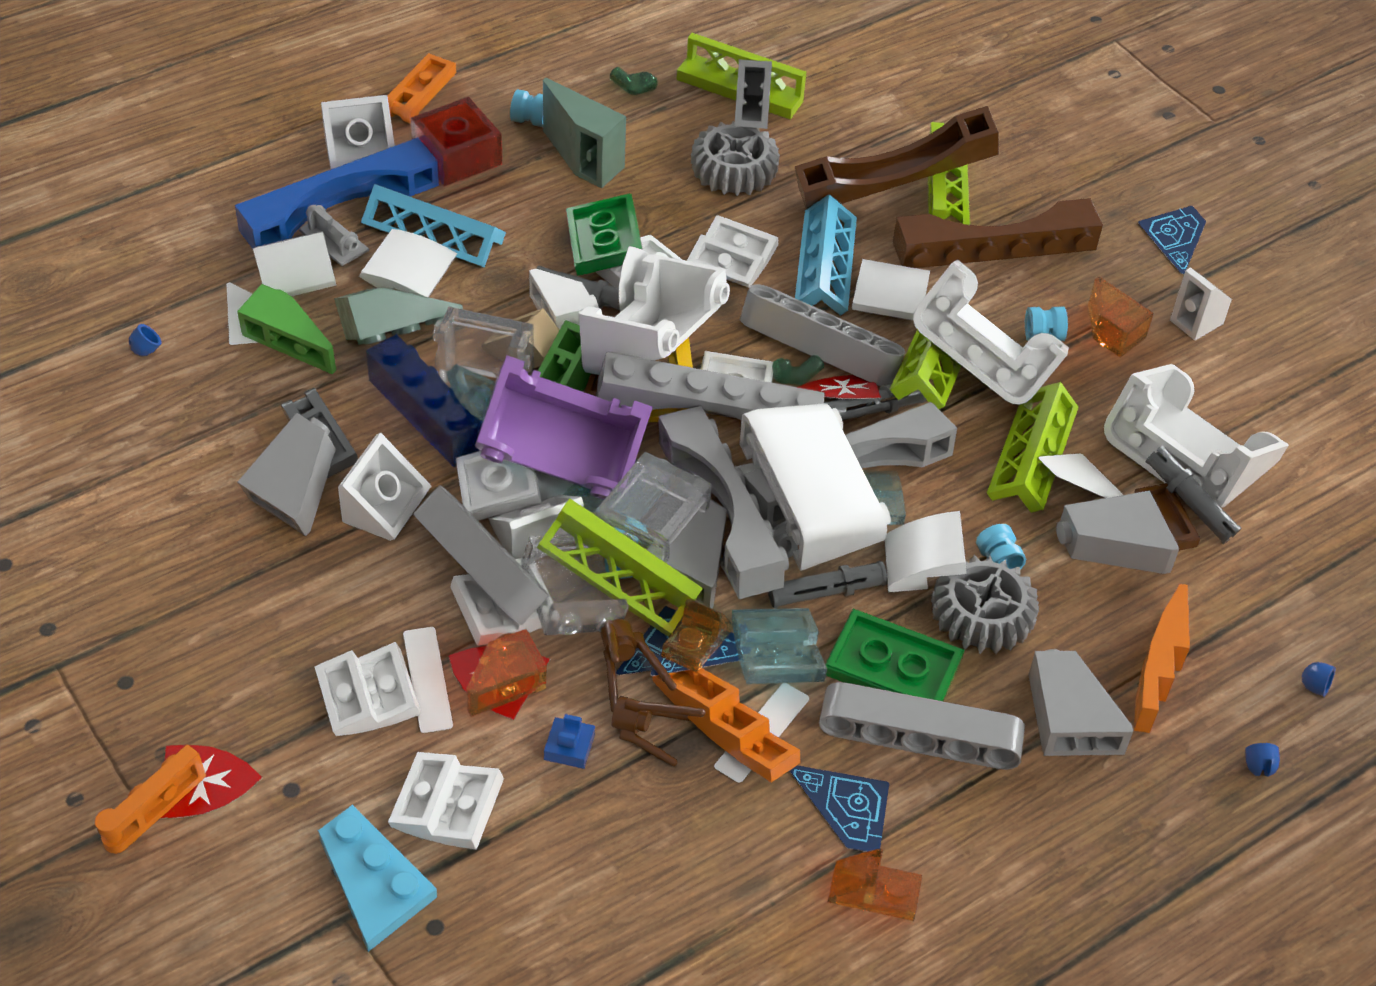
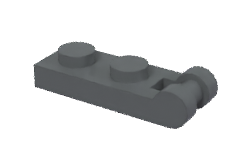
[281,388,358,478]

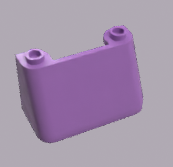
[475,355,653,501]

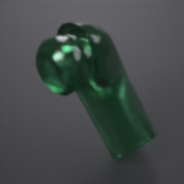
[610,67,658,95]
[772,355,824,385]

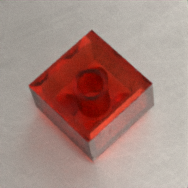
[410,97,502,187]

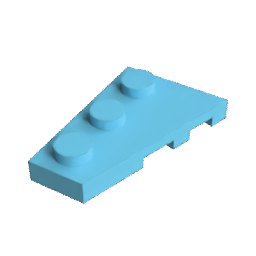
[318,805,437,952]

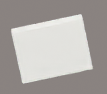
[321,95,395,169]
[253,231,336,296]
[338,433,431,541]
[489,494,584,559]

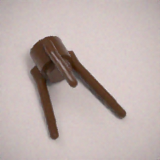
[600,619,677,712]
[611,696,706,766]

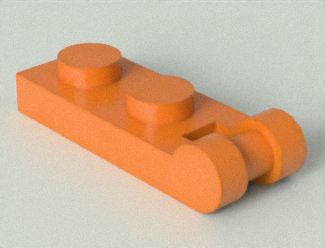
[388,53,456,124]
[95,744,206,854]

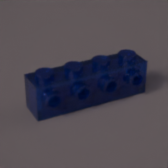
[366,334,484,467]

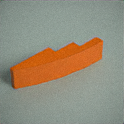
[1134,584,1190,733]
[652,665,801,783]

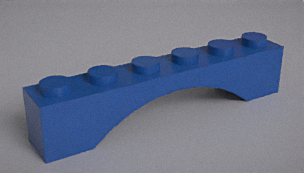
[235,137,439,249]

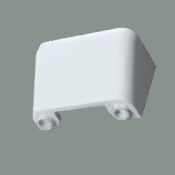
[579,254,730,375]
[913,260,1069,404]
[1104,364,1289,508]
[740,403,891,571]

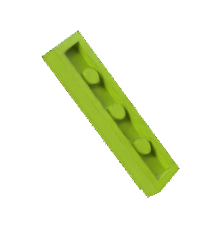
[676,33,807,119]
[928,122,970,225]
[890,329,962,409]
[987,382,1079,513]
[536,498,703,637]

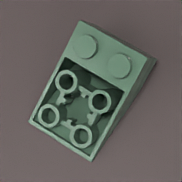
[543,78,626,188]
[334,287,463,345]

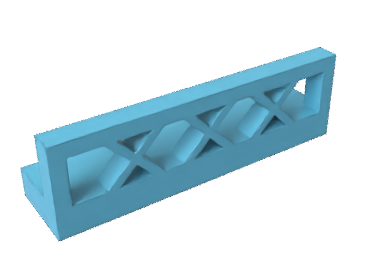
[361,184,506,267]
[795,194,857,315]

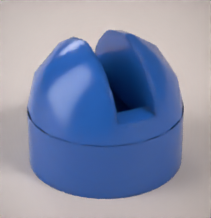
[129,324,162,356]
[1302,662,1336,697]
[1245,743,1280,777]

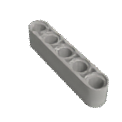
[740,284,905,386]
[413,485,549,625]
[819,682,1025,770]

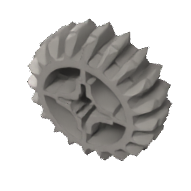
[691,121,780,196]
[931,554,1039,654]

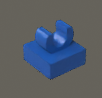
[544,714,595,769]

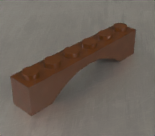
[795,106,999,210]
[893,198,1103,268]

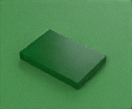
[566,193,643,276]
[823,608,965,702]

